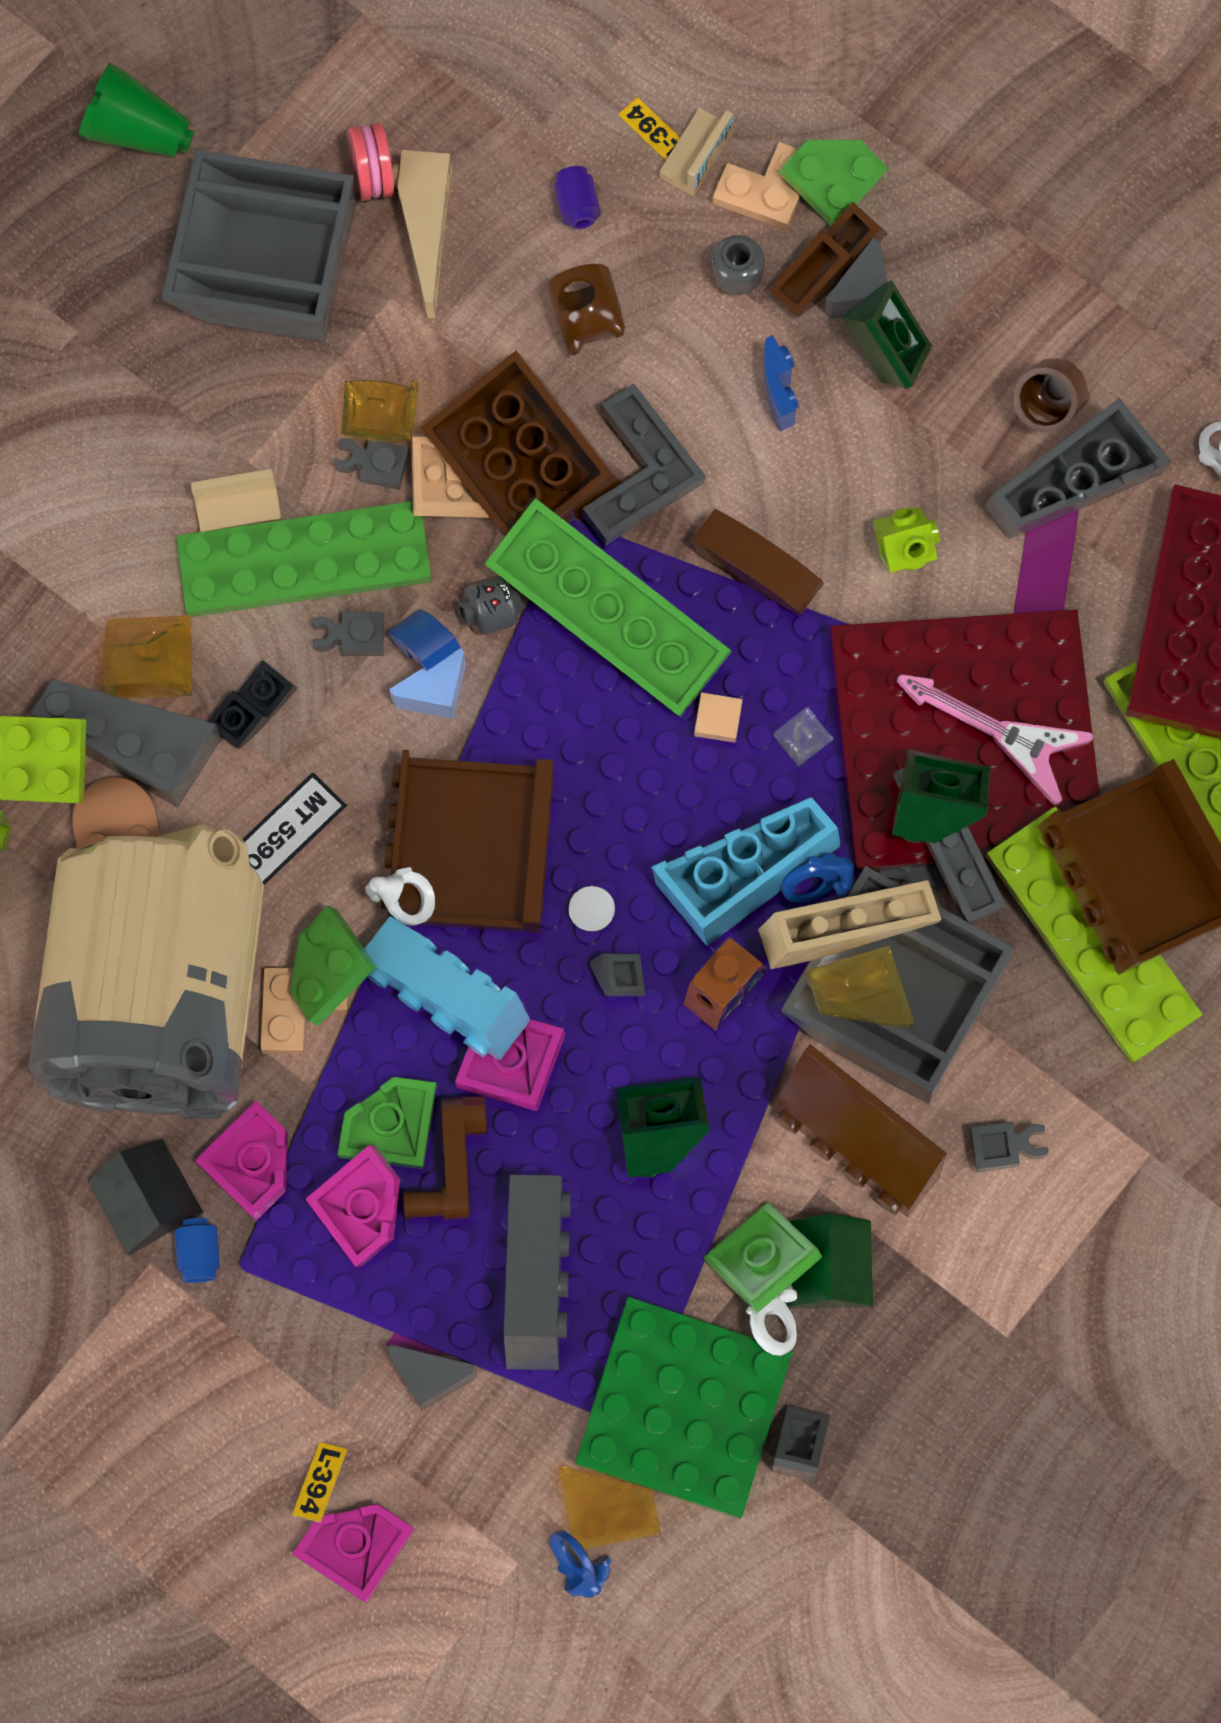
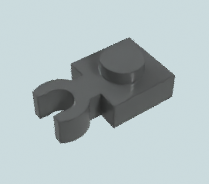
[334,439,410,490]
[312,612,384,656]
[970,1122,1049,1172]

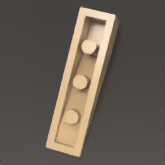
[392,150,452,318]
[758,880,942,969]

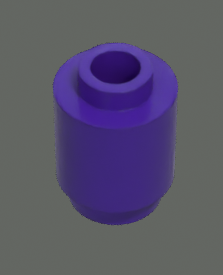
[554,166,601,229]

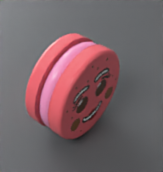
[347,122,394,201]

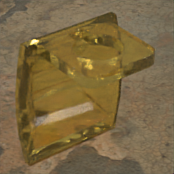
[341,380,418,442]

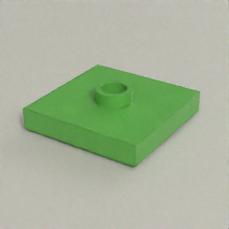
[703,1202,822,1313]

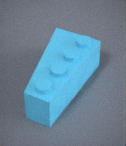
[651,797,840,946]
[365,916,530,1060]

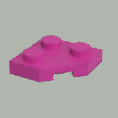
[455,1019,565,1111]
[195,1101,288,1221]
[306,1145,400,1267]
[292,1504,415,1604]

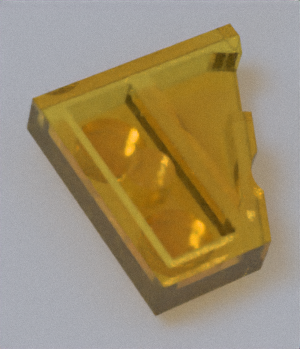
[807,946,915,1029]
[558,1466,661,1553]

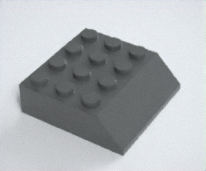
[162,149,358,343]
[781,866,1015,1104]

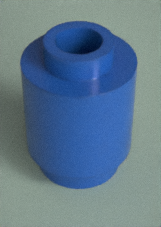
[174,1218,220,1283]

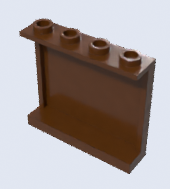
[381,750,555,933]
[1037,759,1221,975]

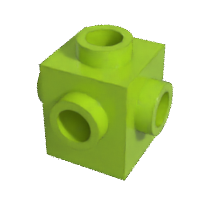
[873,507,940,573]

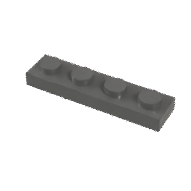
[893,768,1006,924]

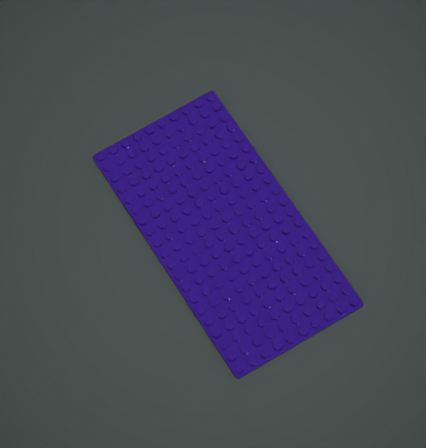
[240,520,862,1413]

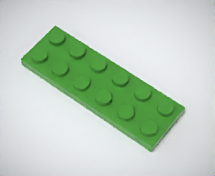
[485,498,732,717]
[177,501,432,618]

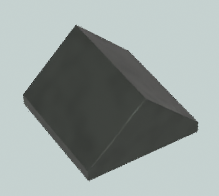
[88,1139,204,1255]

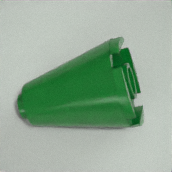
[79,63,195,158]

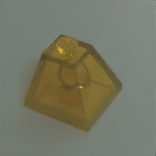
[103,615,193,699]

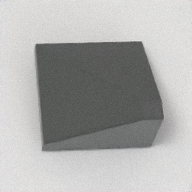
[590,954,646,996]

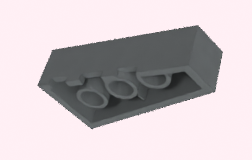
[985,398,1171,539]
[30,679,222,808]
[504,1175,571,1370]

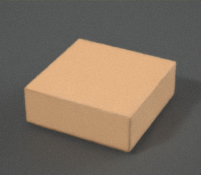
[695,693,743,743]

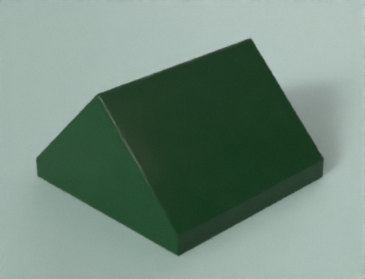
[841,280,932,389]
[786,1214,873,1308]

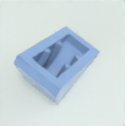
[389,648,466,719]

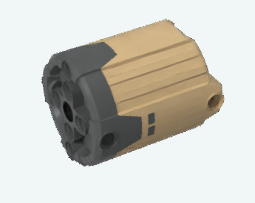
[28,824,264,1119]

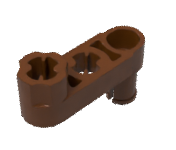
[404,1096,487,1220]

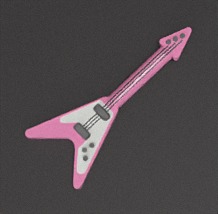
[897,675,1093,805]

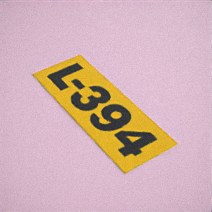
[617,97,680,161]
[292,1442,348,1523]

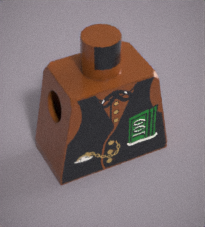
[684,937,768,1031]

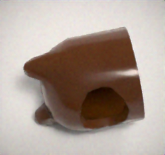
[547,264,625,356]
[1013,358,1090,432]

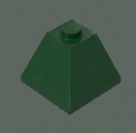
[892,749,991,844]
[616,1077,710,1178]

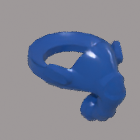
[781,853,854,903]
[550,1530,611,1598]

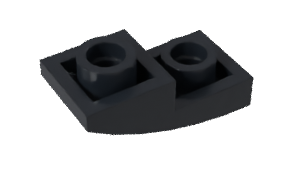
[208,660,298,749]

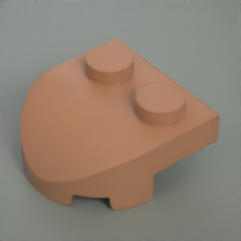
[72,776,161,849]

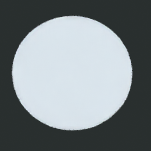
[569,886,615,931]

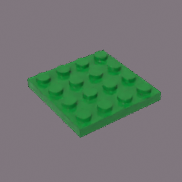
[574,1297,793,1519]

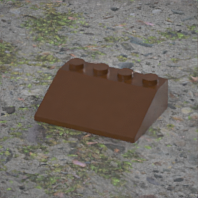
[421,350,622,537]
[774,1044,947,1217]

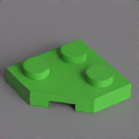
[777,140,889,226]
[290,905,376,1026]
[338,1077,437,1169]

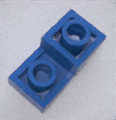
[764,335,799,431]
[387,609,461,671]

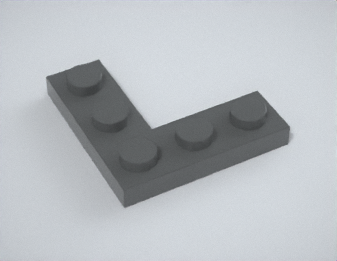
[581,384,706,546]

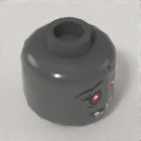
[712,235,765,295]
[458,576,522,635]

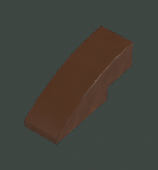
[768,202,888,318]
[691,508,824,616]

